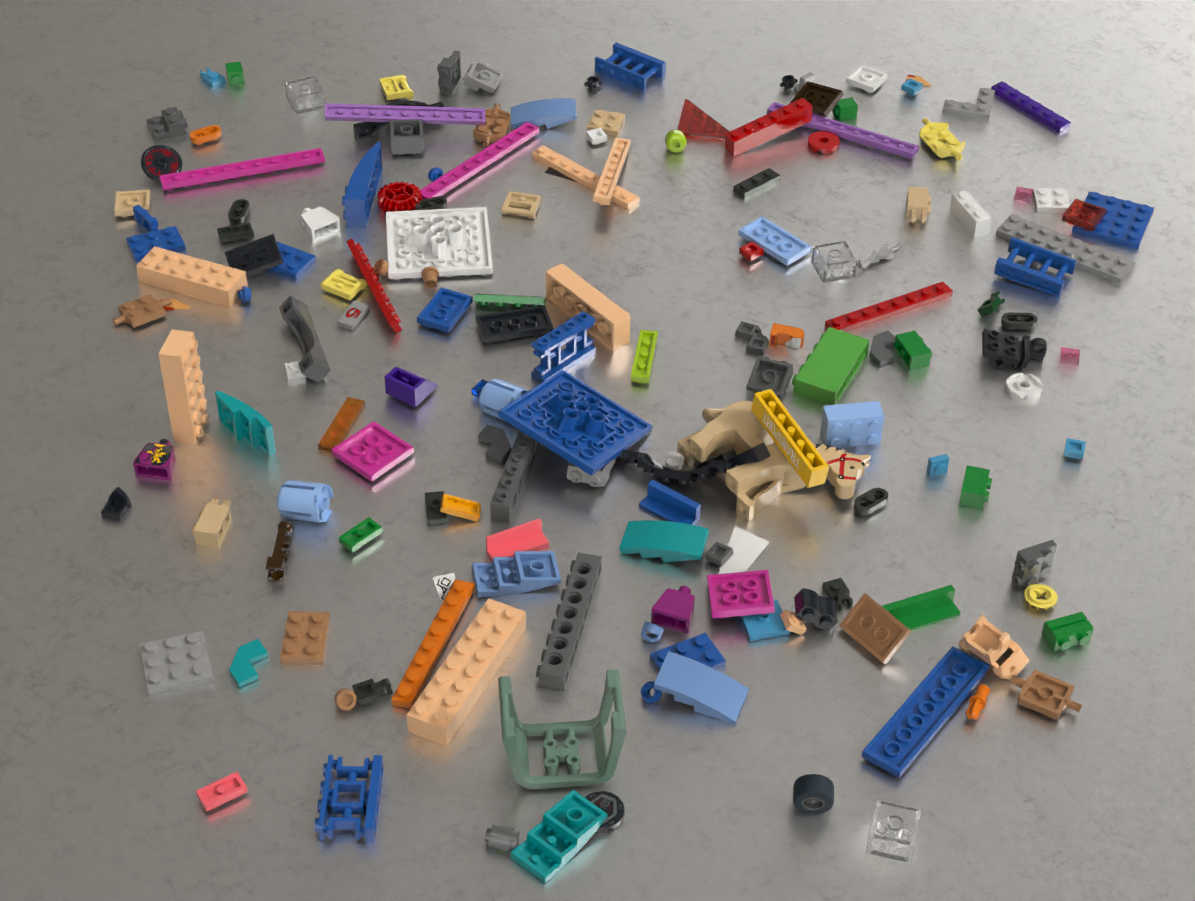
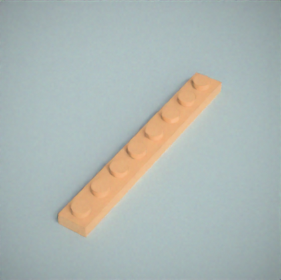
[593,137,631,205]
[532,145,639,209]

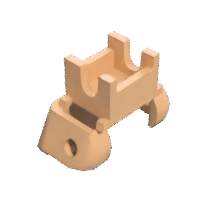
[959,615,1030,680]

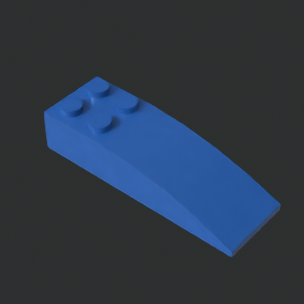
[342,142,383,228]

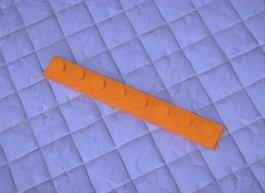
[391,579,475,709]

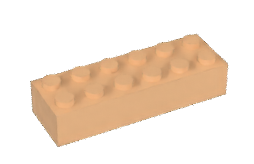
[136,246,248,308]
[546,263,631,352]
[158,329,209,444]

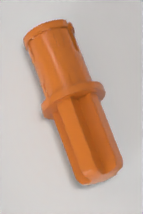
[965,684,990,720]

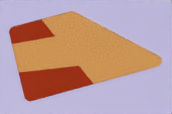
[905,74,932,87]
[160,299,191,311]

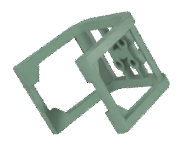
[498,670,627,789]

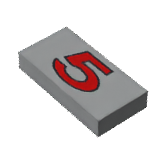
[337,301,370,330]

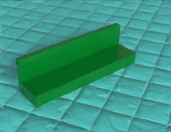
[882,585,961,631]

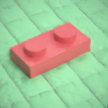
[196,772,248,812]

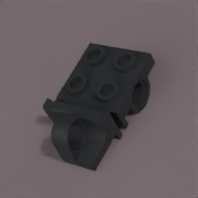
[982,328,1047,371]

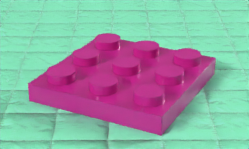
[332,421,414,482]
[707,570,775,618]

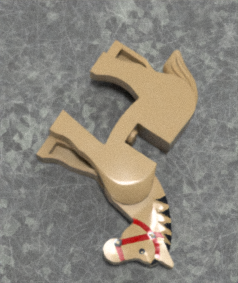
[677,401,871,521]

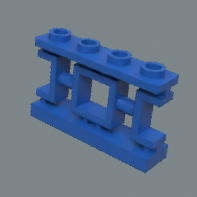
[531,311,596,384]
[315,755,384,842]

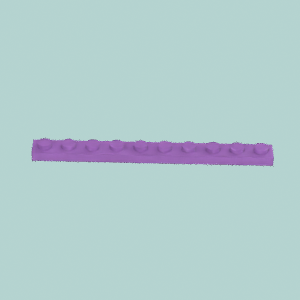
[767,102,919,159]
[325,103,486,125]

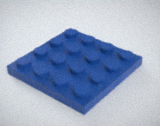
[1072,191,1154,249]

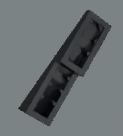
[696,442,771,469]

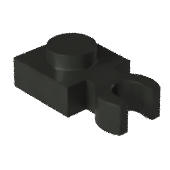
[822,578,853,611]

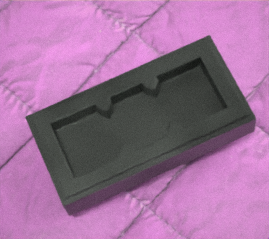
[217,223,254,243]
[425,491,447,525]

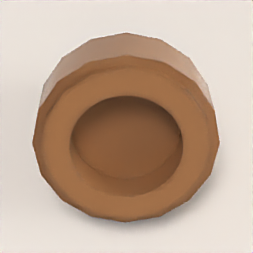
[373,259,389,277]
[334,688,357,711]

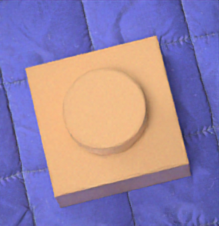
[780,610,807,635]

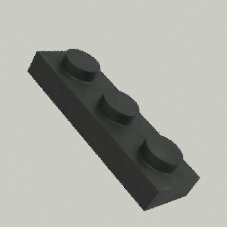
[733,168,780,199]

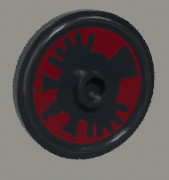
[141,145,182,182]

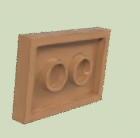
[839,593,912,664]
[280,611,331,665]

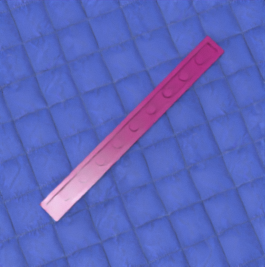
[420,122,539,200]
[160,148,325,190]

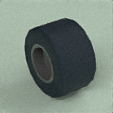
[793,774,834,814]

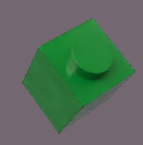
[225,62,245,86]
[832,97,858,122]

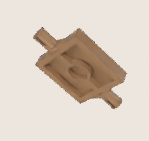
[112,294,171,328]
[1010,669,1083,720]

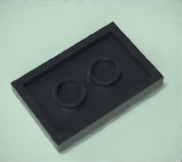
[225,234,284,277]

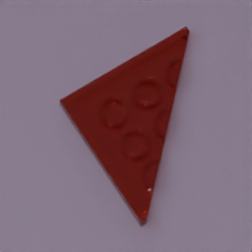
[677,99,730,142]

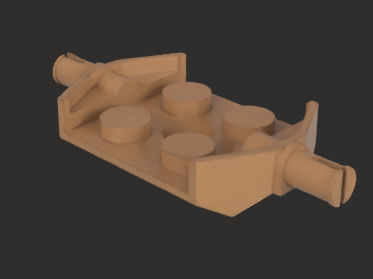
[473,103,510,148]

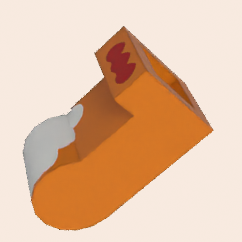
[769,323,804,349]

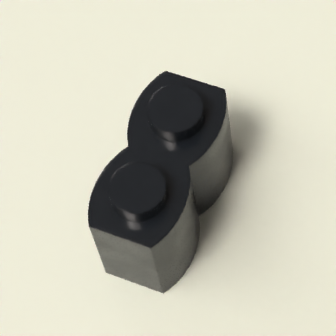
[794,588,838,630]

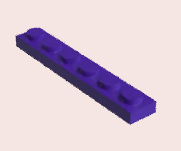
[991,81,1071,133]

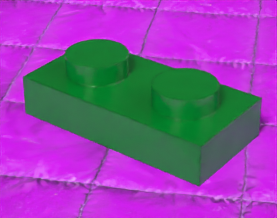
[339,517,383,553]

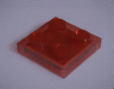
[1061,199,1107,231]

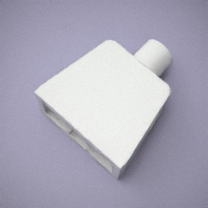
[301,207,340,242]

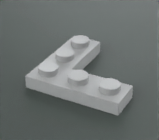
[942,88,995,120]

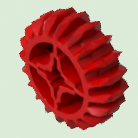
[377,181,422,214]

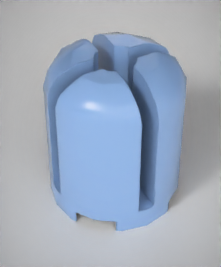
[479,379,528,421]
[277,480,334,523]

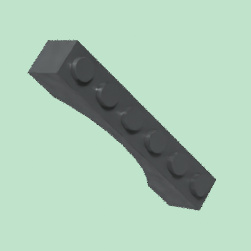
[279,296,331,383]

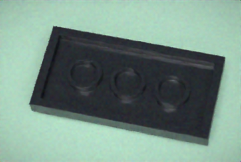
[475,305,553,344]

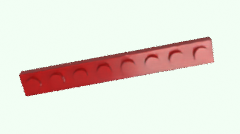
[346,238,402,333]
[825,282,953,332]

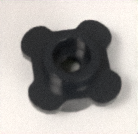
[780,75,798,89]
[584,76,603,90]

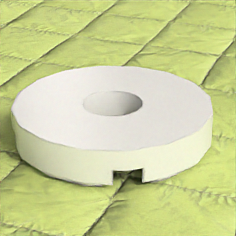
[1005,373,1043,401]

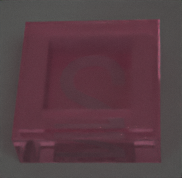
[1014,187,1033,203]
[1060,347,1080,366]

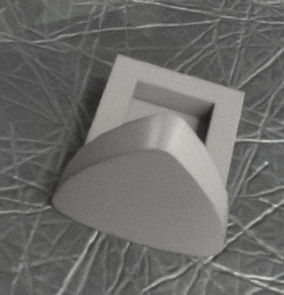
[794,72,815,93]

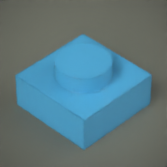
[901,78,923,95]
[1063,438,1086,460]
[926,454,949,477]

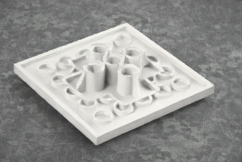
[386,207,493,279]

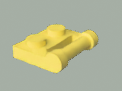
[379,75,414,100]
[321,269,368,300]

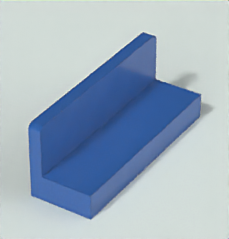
[639,480,701,525]

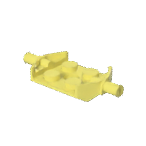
[919,118,965,161]

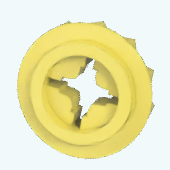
[1024,584,1058,611]

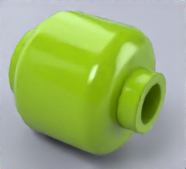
[665,129,687,153]

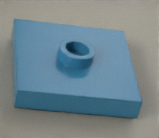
[740,600,790,641]

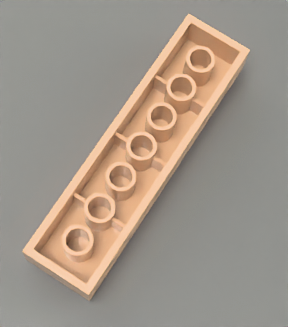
[407,598,526,747]

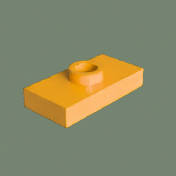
[440,493,481,522]

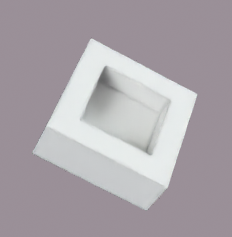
[586,128,607,145]
[285,361,306,381]

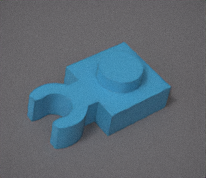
[200,68,226,88]

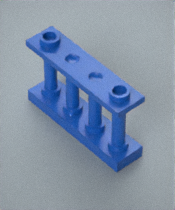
[595,42,666,91]
[994,237,1077,297]

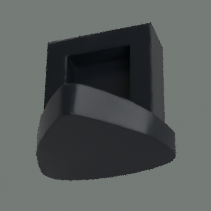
[101,487,132,521]

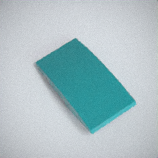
[215,391,276,456]
[619,520,709,562]
[510,790,608,883]

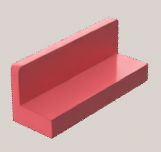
[486,519,549,562]

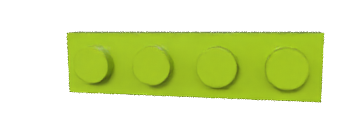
[631,330,658,383]

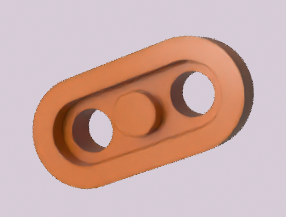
[190,125,222,145]

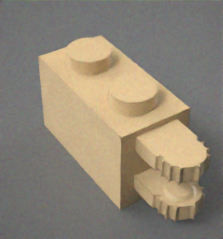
[906,186,931,224]
[192,498,232,548]

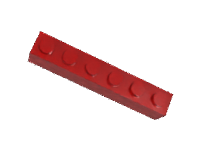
[725,98,812,157]

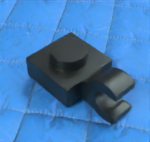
[352,678,393,706]

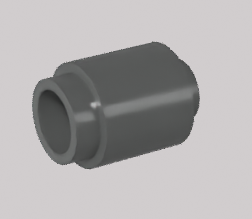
[485,824,520,852]

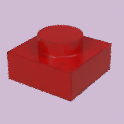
[739,242,764,261]

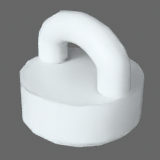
[665,451,684,471]

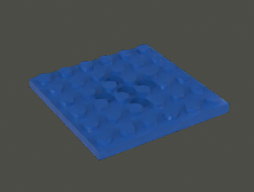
[498,369,653,476]

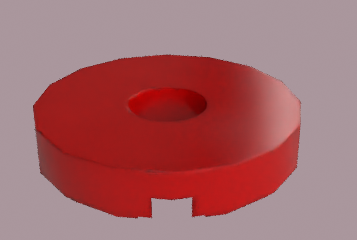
[808,131,840,154]

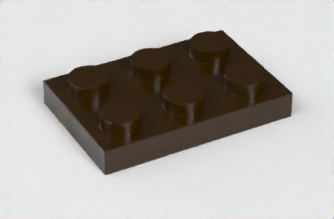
[789,81,844,117]

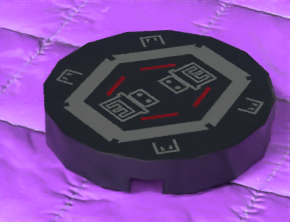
[585,791,625,833]

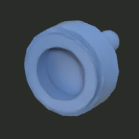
[641,621,664,643]

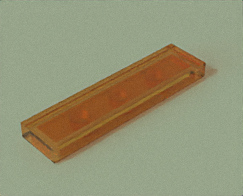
[318,397,366,453]

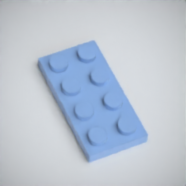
[738,216,811,266]

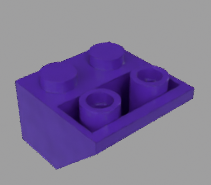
[384,367,438,407]

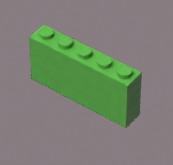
[792,327,870,405]

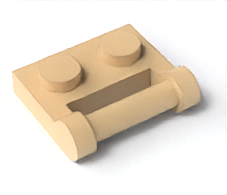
[501,191,541,219]

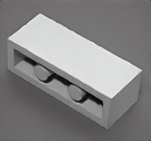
[950,191,992,238]

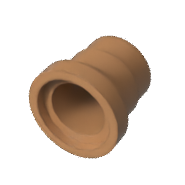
[421,267,439,288]

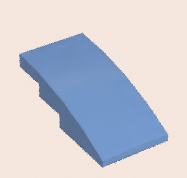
[511,98,577,129]
[471,551,561,598]
[654,651,749,724]

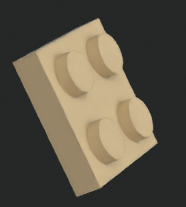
[587,110,625,137]
[114,190,151,217]

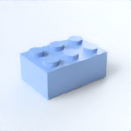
[820,401,885,448]

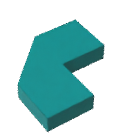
[229,639,268,688]

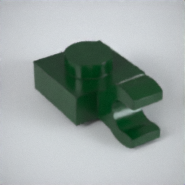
[977,291,1005,315]

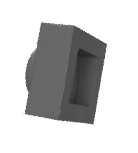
[705,542,734,566]

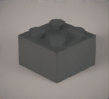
[390,119,424,155]

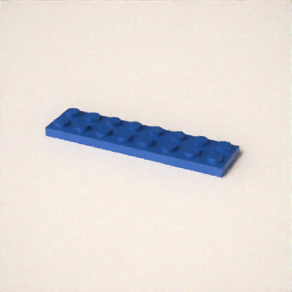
[861,646,989,778]

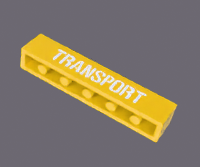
[751,389,829,488]

